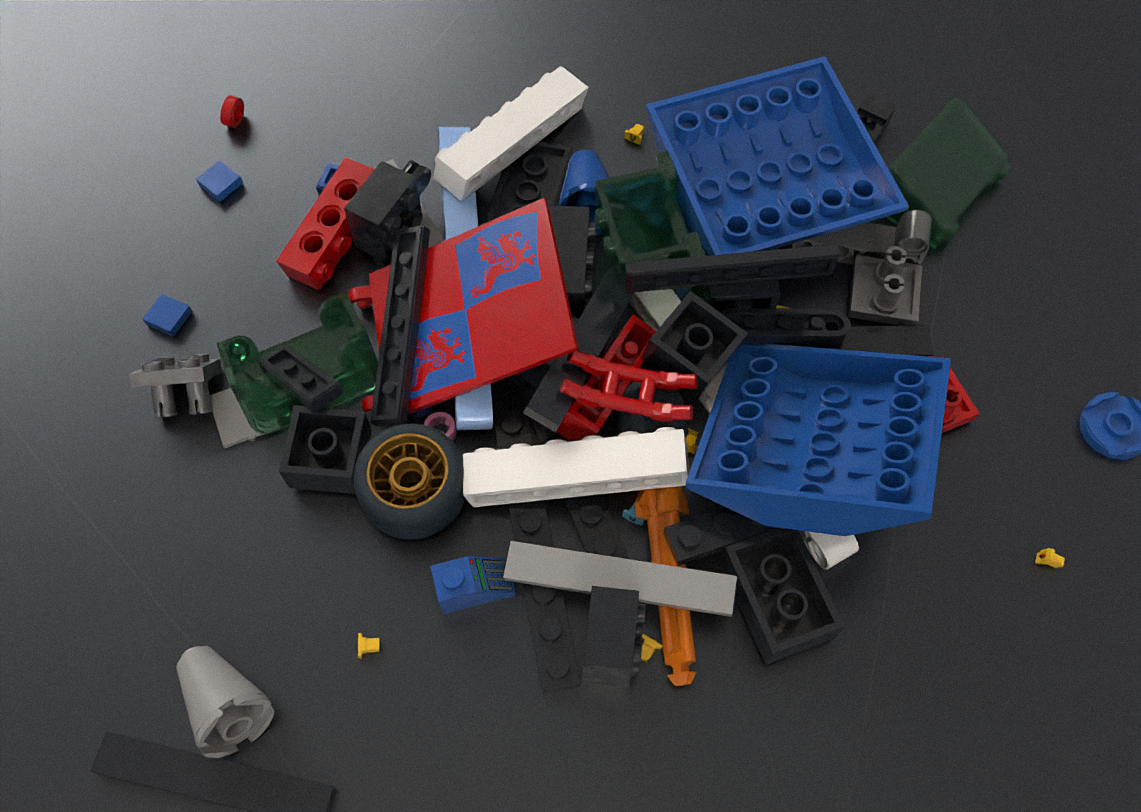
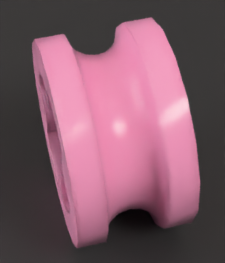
[424,412,457,442]

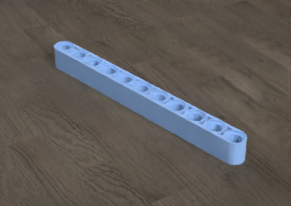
[438,127,493,431]

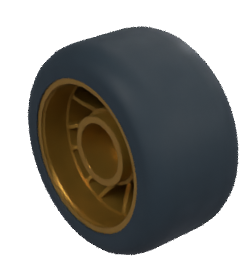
[353,424,465,539]

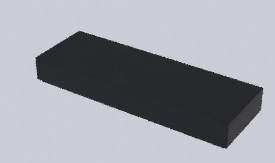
[258,345,344,413]

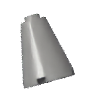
[176,646,274,758]

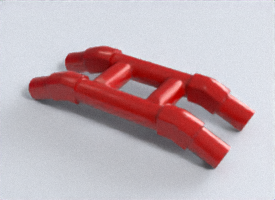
[560,350,698,422]

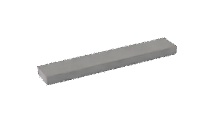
[503,541,737,617]

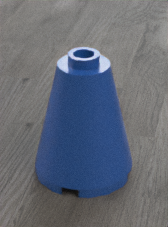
[558,150,623,236]

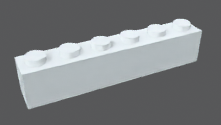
[433,66,589,201]
[463,427,689,507]

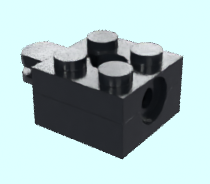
[344,160,431,263]

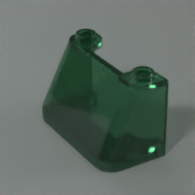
[886,97,1012,249]
[216,292,378,434]

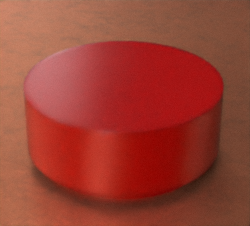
[220,95,245,128]

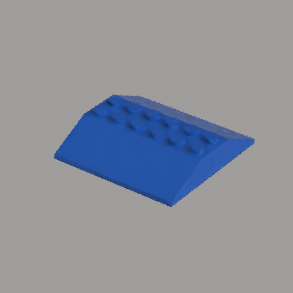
[646,56,909,255]
[686,344,951,536]

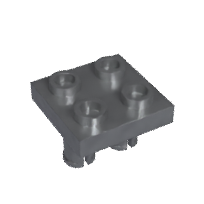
[848,246,922,326]
[130,354,222,417]

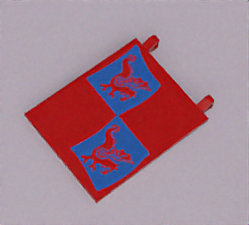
[349,198,579,415]

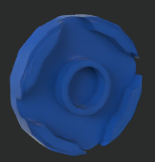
[1079,392,1141,460]

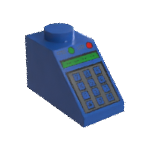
[430,556,516,614]

